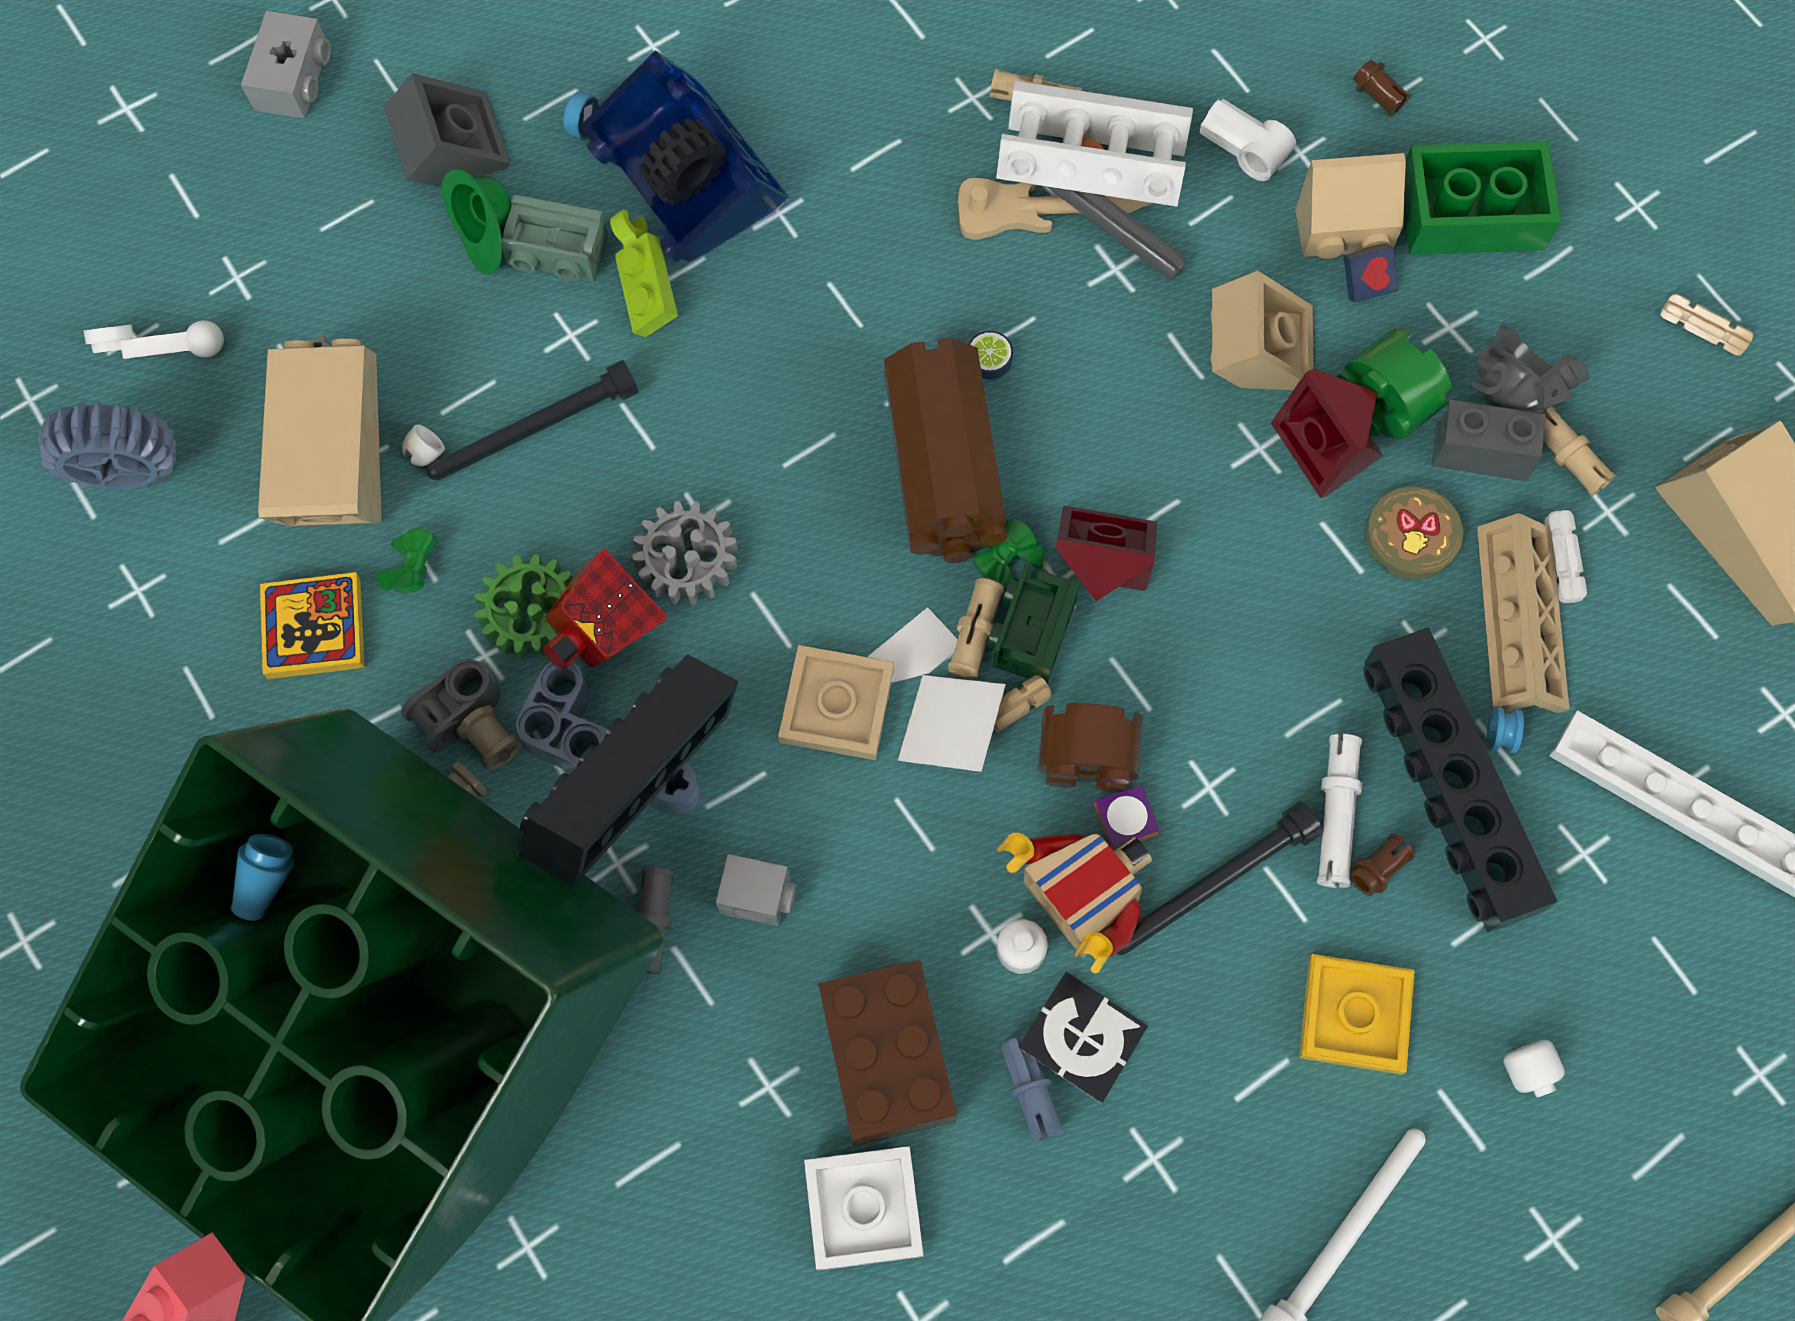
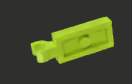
[610,209,678,338]

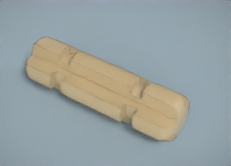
[1660,293,1754,356]
[993,675,1051,733]

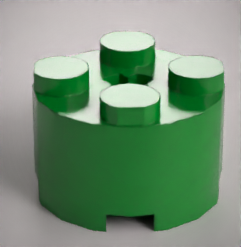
[1336,328,1452,440]

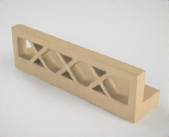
[1477,513,1570,713]

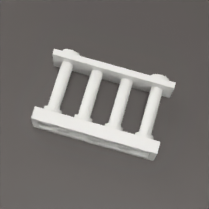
[996,81,1193,207]

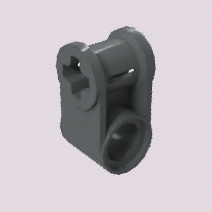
[401,659,500,752]

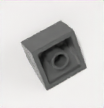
[384,73,510,187]

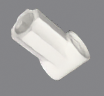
[1200,99,1296,182]

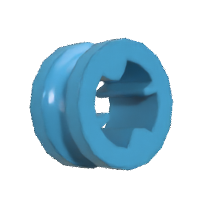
[1487,706,1524,754]

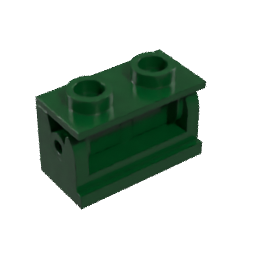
[987,564,1081,684]

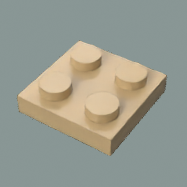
[778,645,895,760]

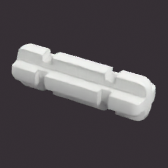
[1545,510,1587,603]

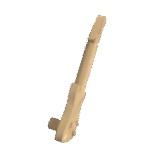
[958,178,1152,240]

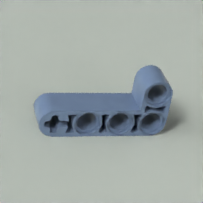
[516,662,702,816]

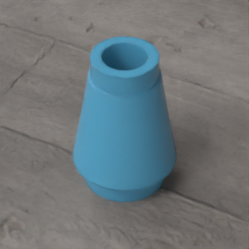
[231,834,294,921]

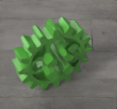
[474,553,573,660]

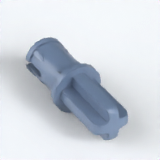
[1002,1035,1064,1143]

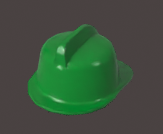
[442,169,512,275]

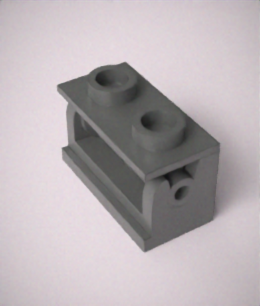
[1432,400,1546,481]

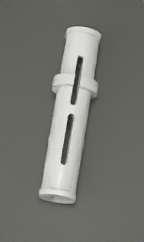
[1317,734,1362,888]

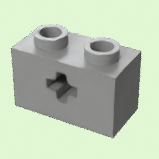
[241,11,331,119]

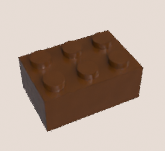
[818,960,957,1147]

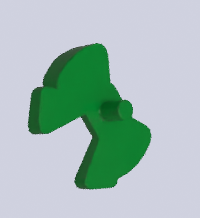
[972,519,1043,589]
[376,529,437,593]

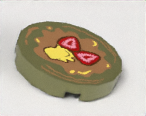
[1365,486,1464,580]

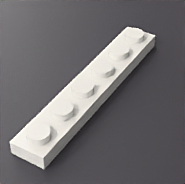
[1549,710,1795,897]

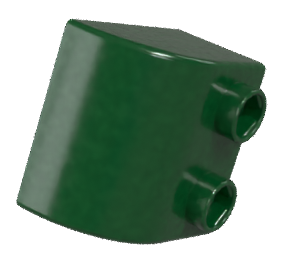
[20,709,663,1321]

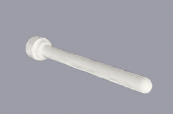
[1259,1128,1426,1321]

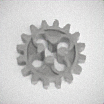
[632,501,738,605]

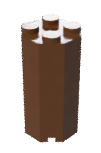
[884,338,1007,563]

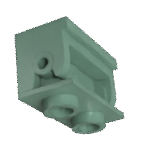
[502,194,608,282]

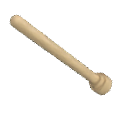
[1656,1202,1795,1321]

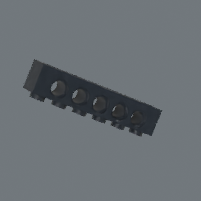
[1363,627,1558,933]

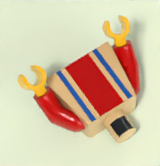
[996,832,1152,973]

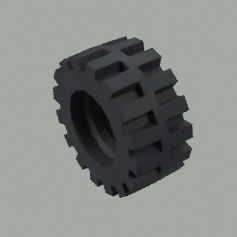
[640,119,727,205]

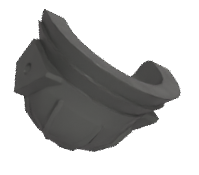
[1473,325,1589,414]

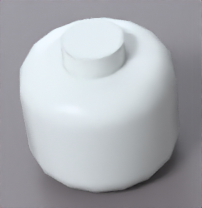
[996,919,1048,974]
[1503,1040,1565,1097]

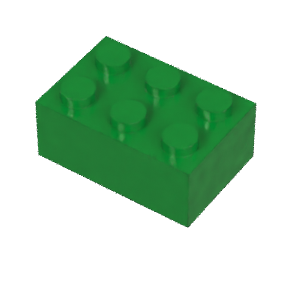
[1404,141,1561,255]

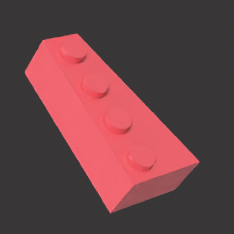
[122,1233,245,1321]

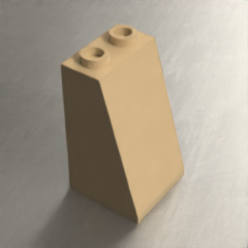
[258,339,382,527]
[1655,420,1795,626]

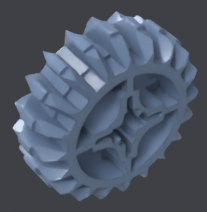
[38,402,176,491]

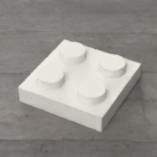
[804,1146,923,1271]

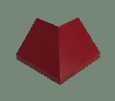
[1271,369,1383,498]
[1056,505,1157,601]

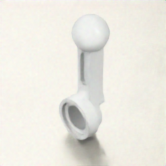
[83,320,224,359]

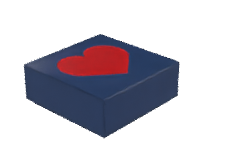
[1343,243,1398,303]

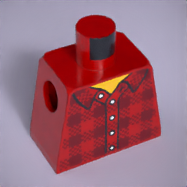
[544,548,667,669]

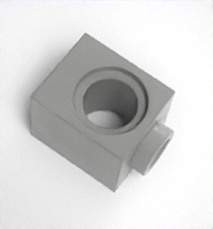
[716,854,797,926]

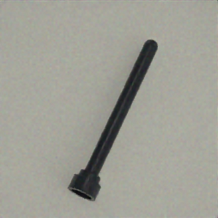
[427,359,639,481]
[1116,801,1323,955]

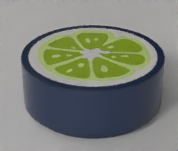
[969,331,1013,380]

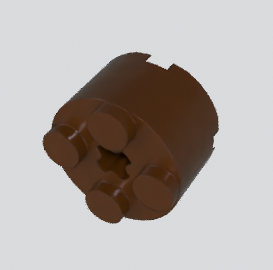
[1038,703,1143,792]

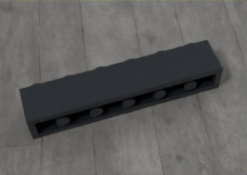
[519,654,738,886]

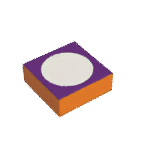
[1094,785,1159,850]

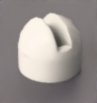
[402,425,445,467]

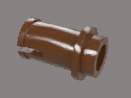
[1353,59,1411,117]
[1350,833,1415,896]

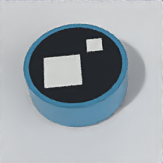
[563,92,600,140]

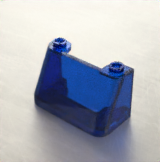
[580,50,789,263]

